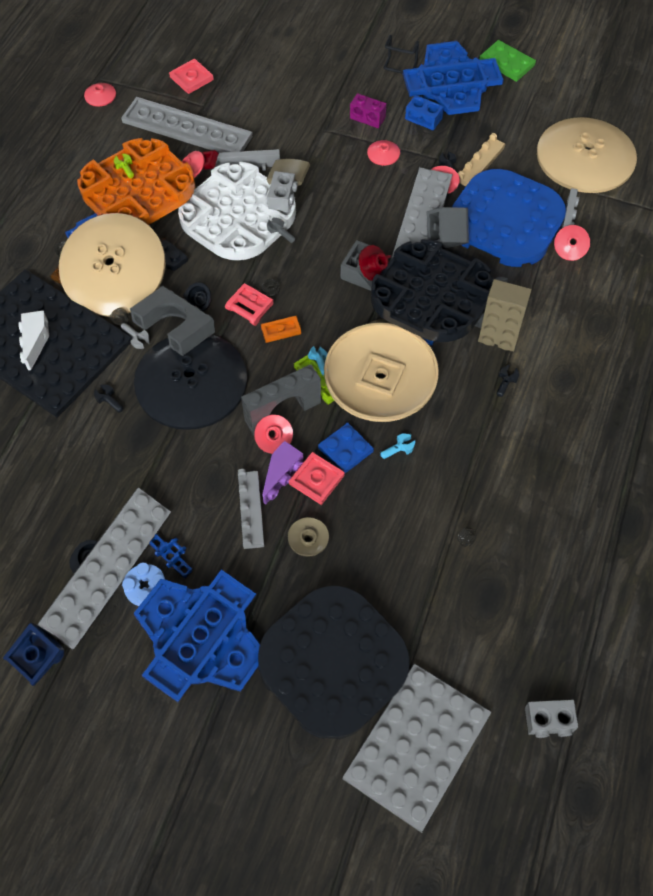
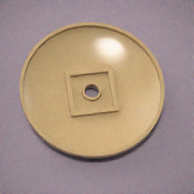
[537,117,637,193]
[59,213,165,317]
[324,323,438,422]

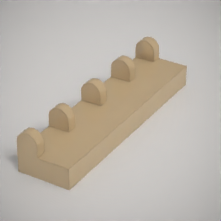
[458,133,505,186]

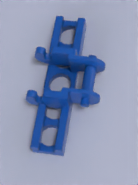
[149,534,192,578]

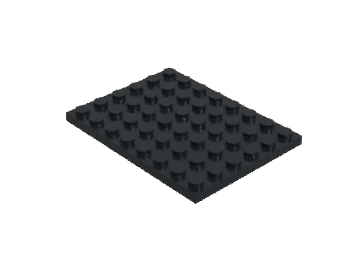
[0,269,132,418]

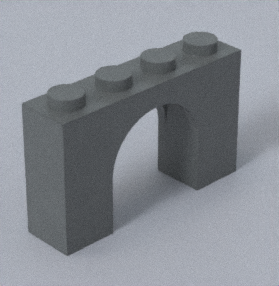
[130,286,215,356]
[241,364,321,436]

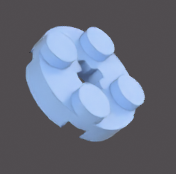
[122,563,165,606]

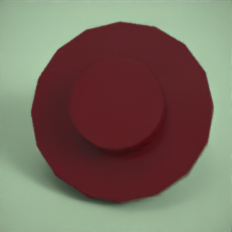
[359,245,391,281]

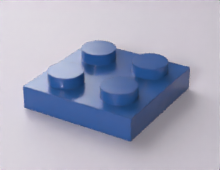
[318,423,374,473]

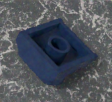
[3,623,64,686]

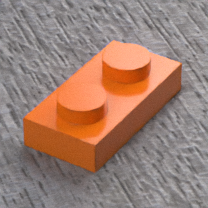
[261,316,301,343]

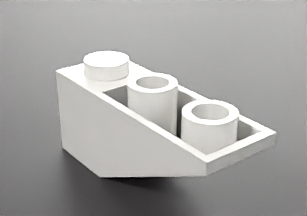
[19,310,49,370]

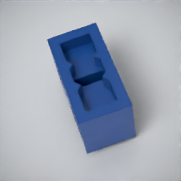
[405,95,444,131]

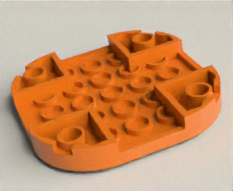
[77,138,195,225]

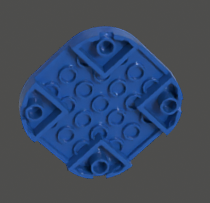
[452,169,566,267]

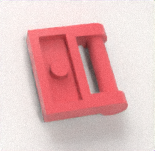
[225,283,273,326]

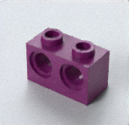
[350,93,386,129]

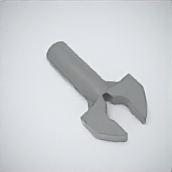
[121,323,150,349]

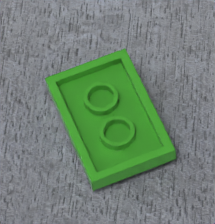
[479,40,536,82]

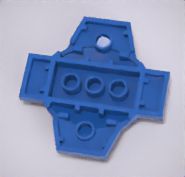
[403,41,503,115]
[134,569,260,702]

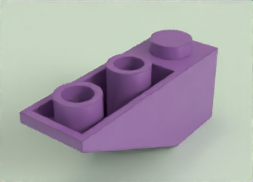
[262,441,304,504]

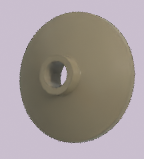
[288,518,329,556]

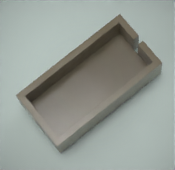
[478,279,532,352]

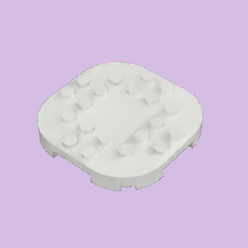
[178,162,296,260]

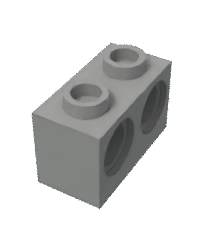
[267,171,298,212]
[525,700,578,738]

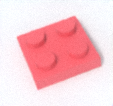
[169,58,214,94]
[289,452,345,505]

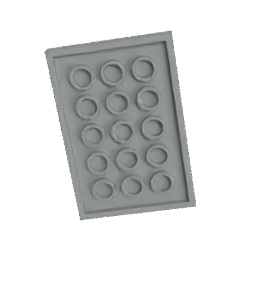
[343,664,491,833]

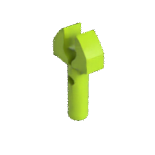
[114,153,134,179]

